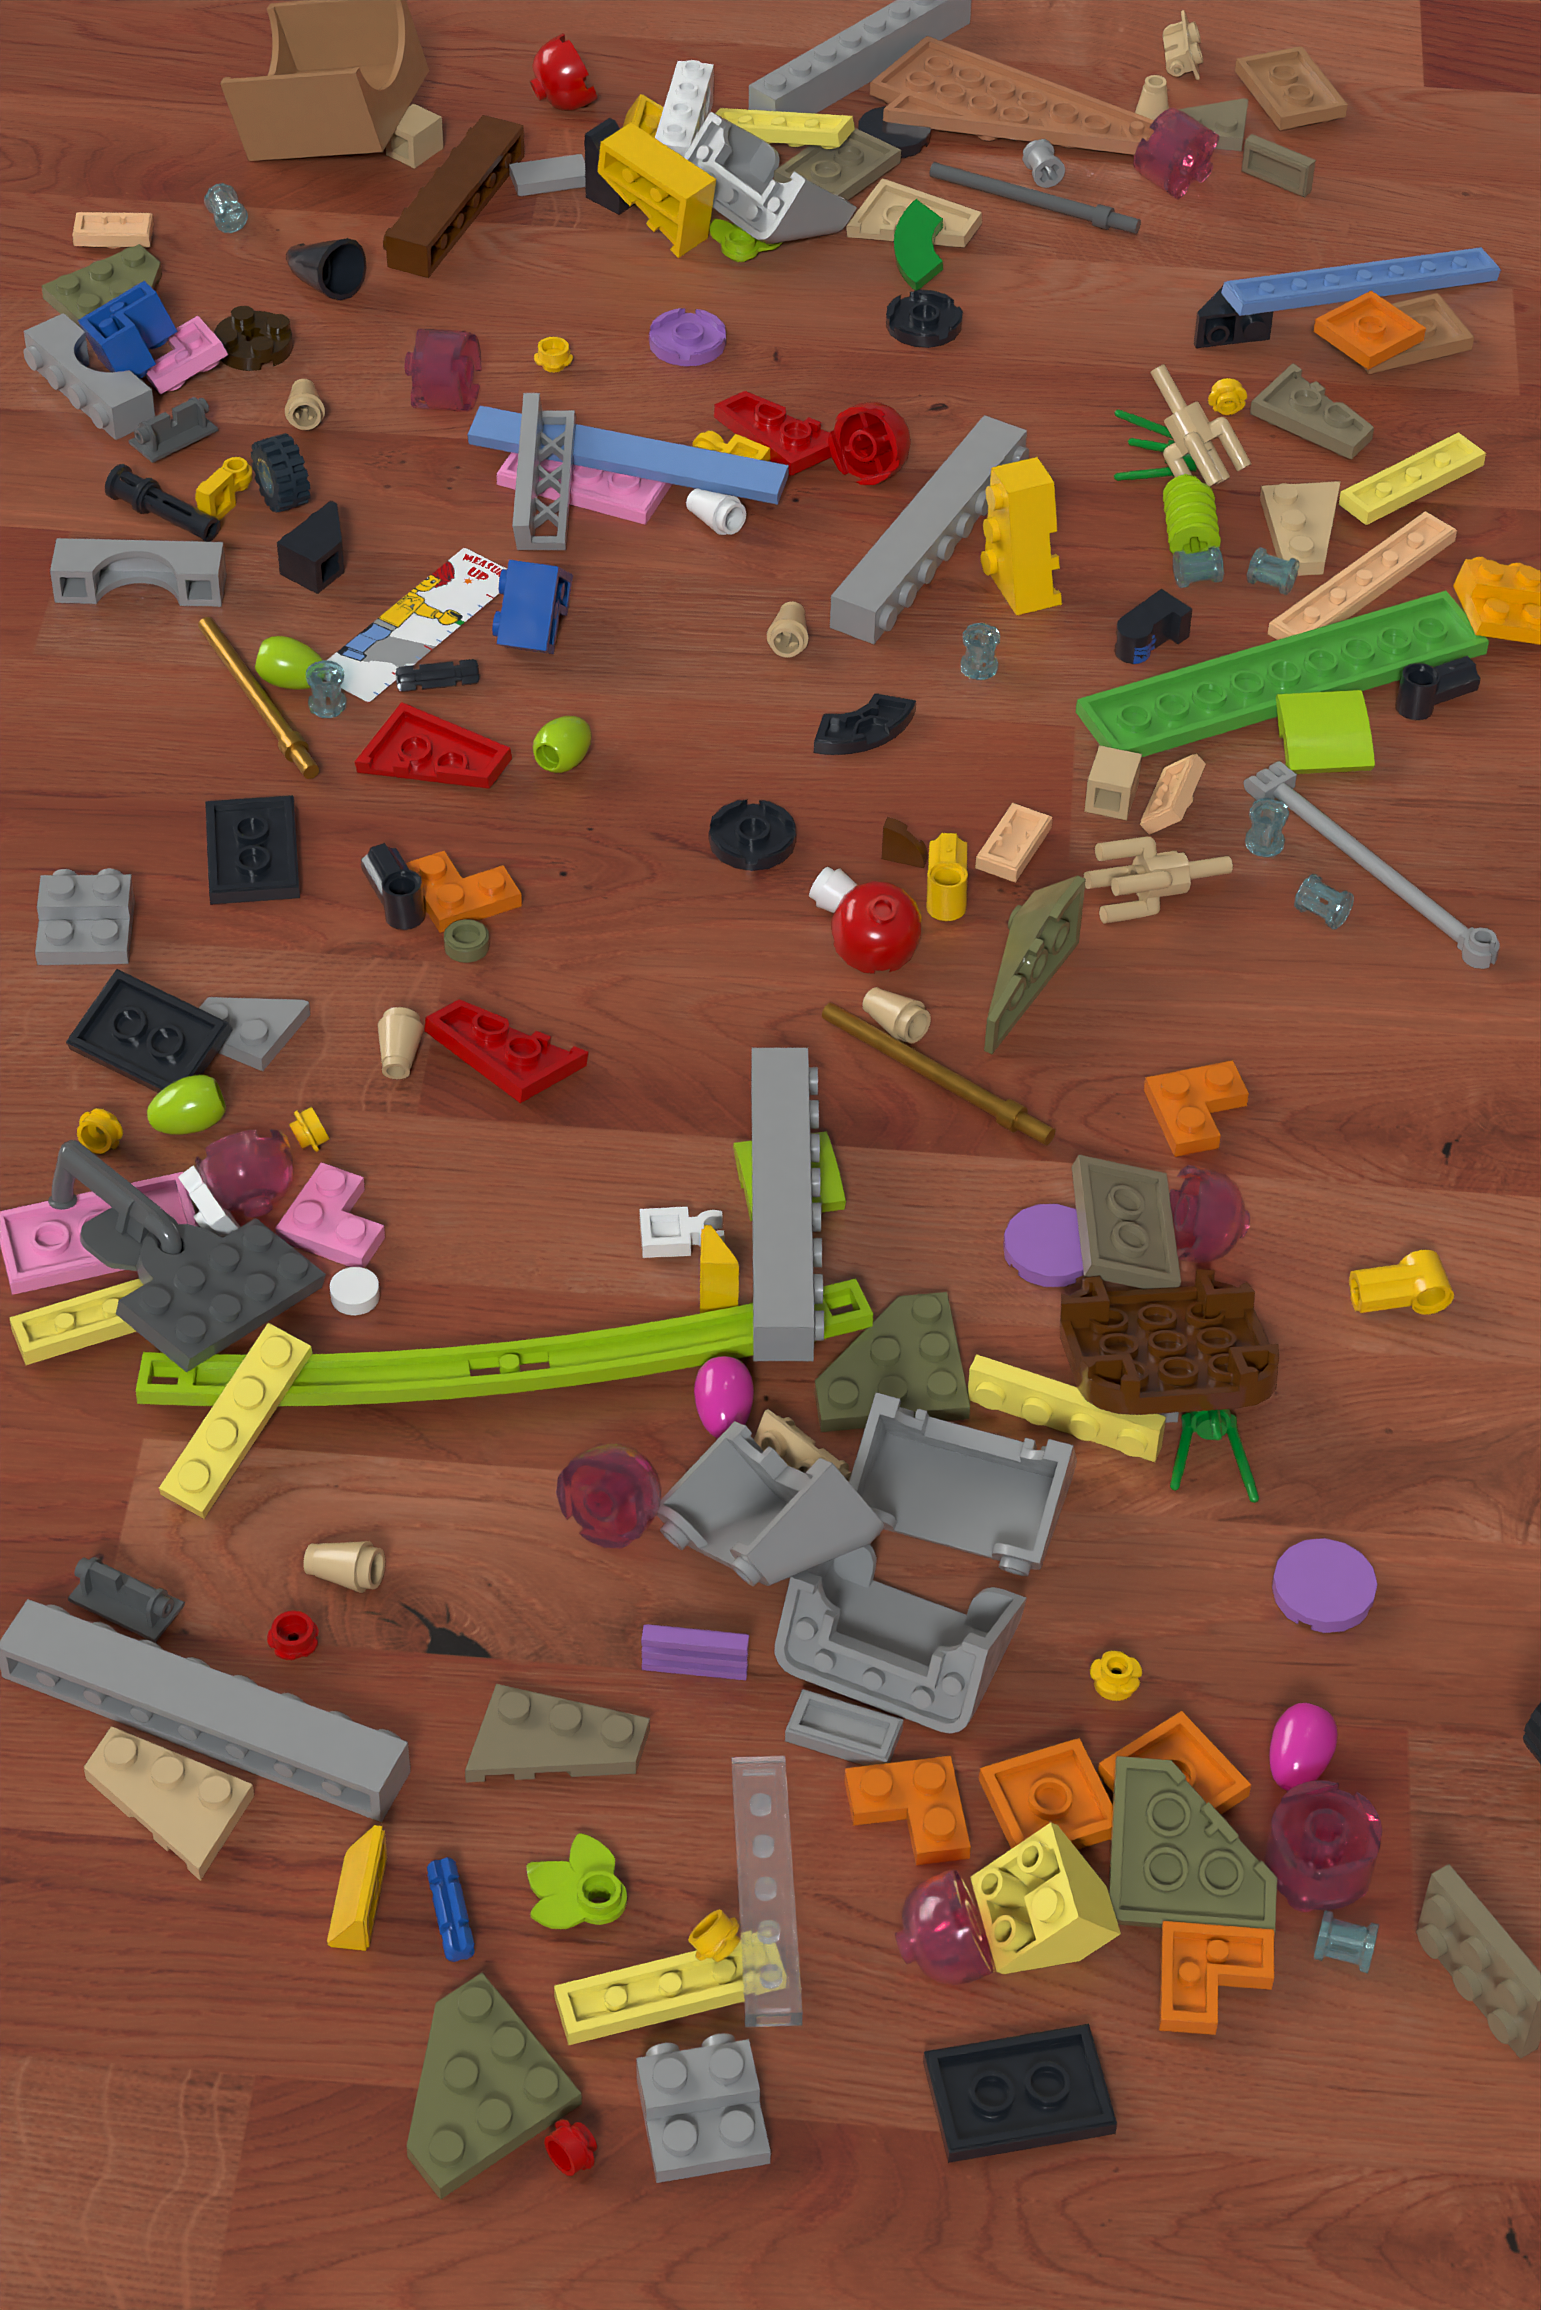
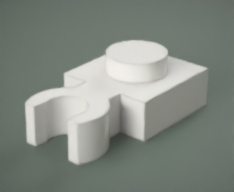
[178,1165,240,1238]
[640,1207,724,1258]

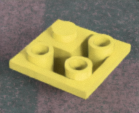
[970,1822,1121,1974]

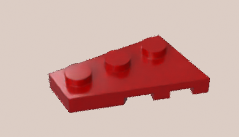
[714,391,831,476]
[354,702,512,789]
[424,999,589,1103]

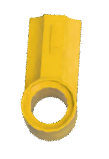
[926,833,968,921]
[1349,1250,1454,1315]

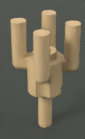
[1150,364,1252,487]
[1083,836,1233,924]

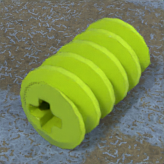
[1163,474,1221,561]

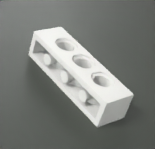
[655,60,714,157]

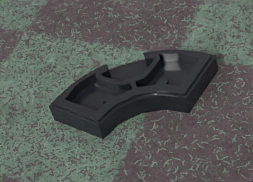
[813,694,916,755]

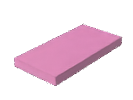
[497,452,672,525]
[0,1172,199,1295]

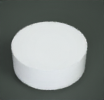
[330,1267,380,1315]

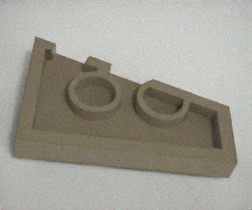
[1250,363,1374,460]
[465,1684,650,1782]

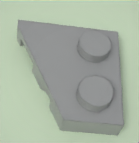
[199,997,310,1071]

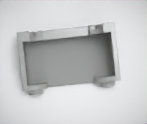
[684,112,857,244]
[849,1393,1077,1576]
[652,1421,885,1586]
[775,1544,1027,1733]

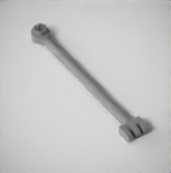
[1243,761,1500,969]

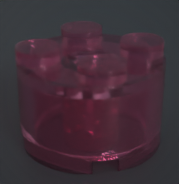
[1133,107,1220,199]
[404,328,482,411]
[1264,1780,1382,1912]

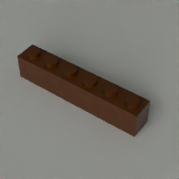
[383,115,524,278]

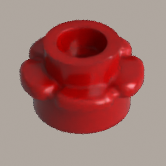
[267,1610,319,1660]
[544,2119,597,2176]

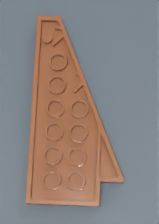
[870,36,1178,158]

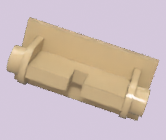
[1163,10,1203,80]
[754,1409,852,1482]

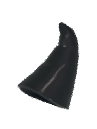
[286,238,367,301]

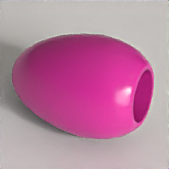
[694,1356,754,1439]
[1269,1703,1338,1792]

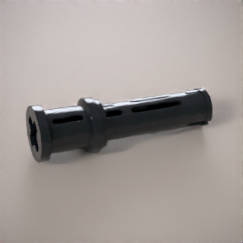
[105,464,220,542]

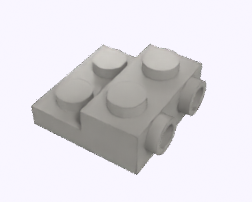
[35,868,135,965]
[636,2033,771,2183]

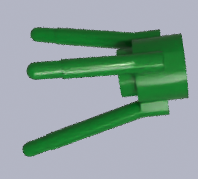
[1114,409,1197,481]
[1170,1409,1259,1503]

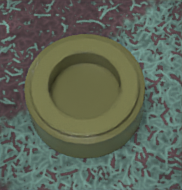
[444,919,489,963]

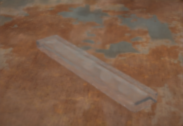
[731,1756,803,2027]

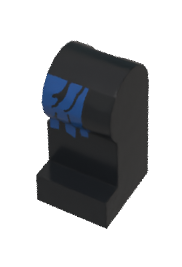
[1114,589,1192,664]

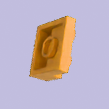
[1453,557,1541,645]

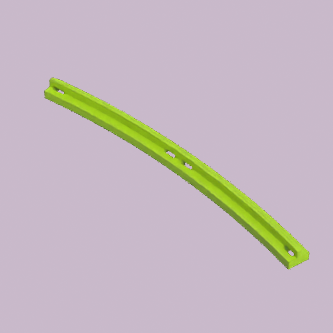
[136,1278,873,1406]

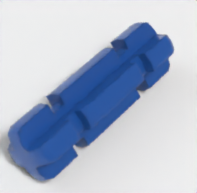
[427,1857,475,1962]

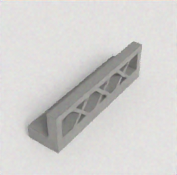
[513,393,576,550]

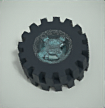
[251,433,311,513]

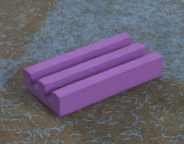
[641,1624,749,1680]

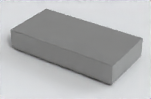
[509,154,585,196]
[785,1689,903,1766]

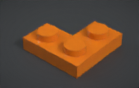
[406,850,522,933]
[1144,1060,1249,1157]
[844,1756,971,1865]
[1159,1921,1274,2035]

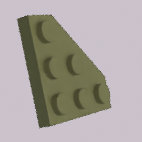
[42,244,162,338]
[814,1292,970,1432]
[1108,1756,1277,1934]
[406,1973,582,2200]

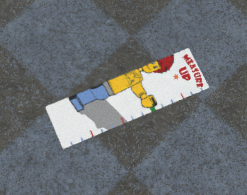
[324,548,507,703]

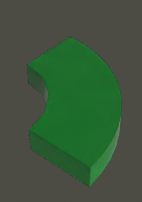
[894,199,943,290]

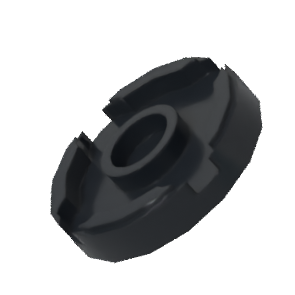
[858,106,931,158]
[886,290,963,348]
[708,799,796,871]

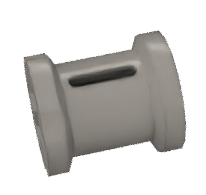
[1022,139,1065,188]

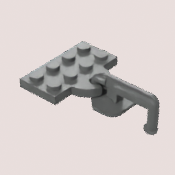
[48,1140,326,1372]

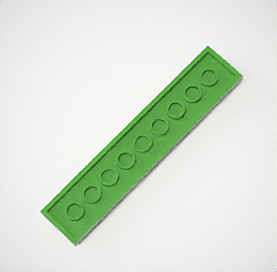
[1076,591,1489,757]

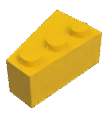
[597,122,716,258]
[981,457,1062,616]

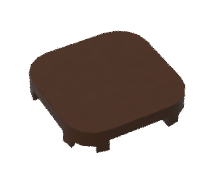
[1060,1269,1279,1415]

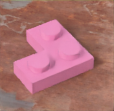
[146,316,228,394]
[276,1162,385,1268]

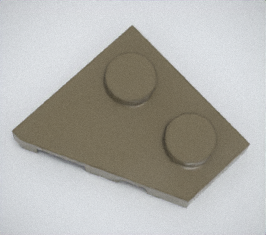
[1171,98,1248,151]

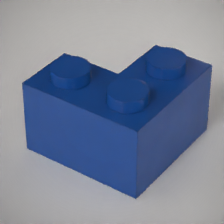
[77,281,178,379]
[492,560,573,655]

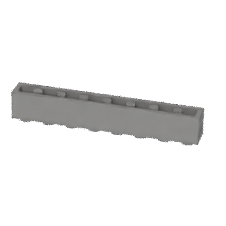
[749,0,972,114]
[830,415,1029,644]
[751,1048,824,1361]
[0,1599,411,1823]

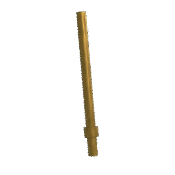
[198,617,319,779]
[821,1002,1056,1146]

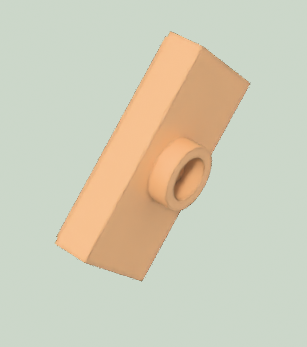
[72,212,154,249]
[1140,754,1206,835]
[975,803,1053,883]

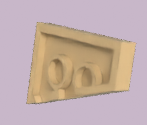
[846,178,982,247]
[1260,481,1341,577]
[84,1726,254,1881]

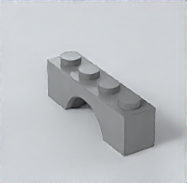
[23,313,155,440]
[50,538,227,607]

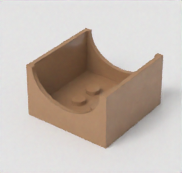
[220,0,429,161]

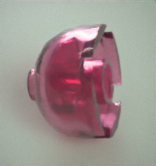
[195,1129,295,1218]
[1169,1165,1250,1263]
[556,1443,662,1549]
[895,1869,995,1985]

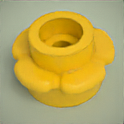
[534,337,573,373]
[1208,378,1247,415]
[289,1106,330,1152]
[77,1108,123,1154]
[1090,1651,1142,1701]
[688,1909,740,1962]

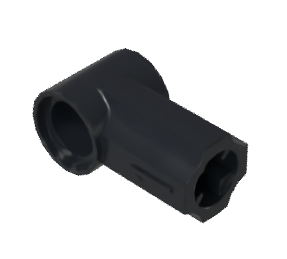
[1395,656,1481,720]
[361,843,425,930]

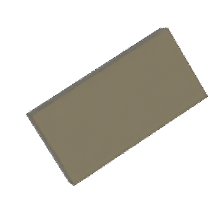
[1241,134,1316,197]

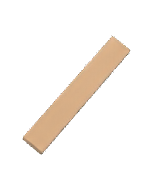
[1268,512,1457,640]

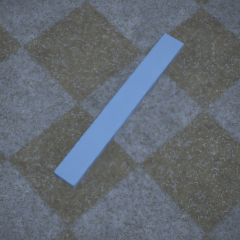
[1221,247,1501,316]
[467,406,789,505]

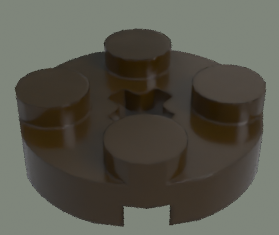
[214,306,293,371]

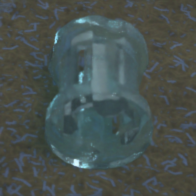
[204,183,248,233]
[1173,546,1224,588]
[1247,547,1300,595]
[960,623,1001,680]
[306,660,347,718]
[1245,798,1289,857]
[1294,874,1354,929]
[1313,1910,1379,1974]

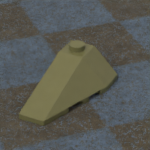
[984,876,1086,1054]

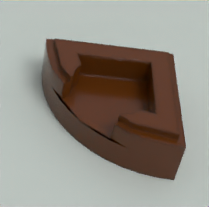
[881,817,928,868]

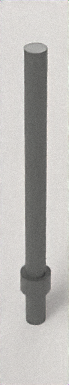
[929,162,1141,234]

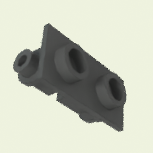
[129,397,218,463]
[68,1557,185,1643]

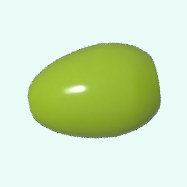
[255,636,326,690]
[533,716,592,773]
[147,1075,226,1135]

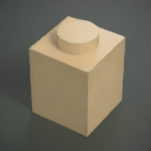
[386,104,443,168]
[1084,745,1142,820]

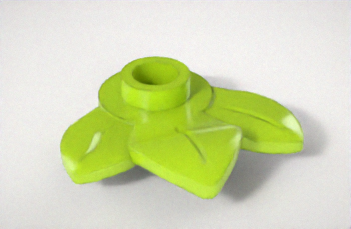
[709,219,783,262]
[526,1833,627,1929]

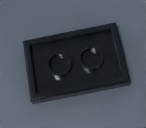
[205,795,300,905]
[66,969,233,1093]
[923,2024,1117,2163]

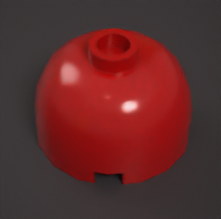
[530,33,597,111]
[828,402,911,485]
[831,881,922,974]

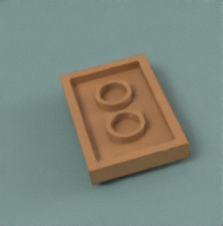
[1235,46,1348,130]
[1361,293,1474,374]

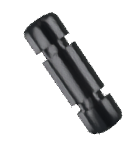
[395,659,480,692]

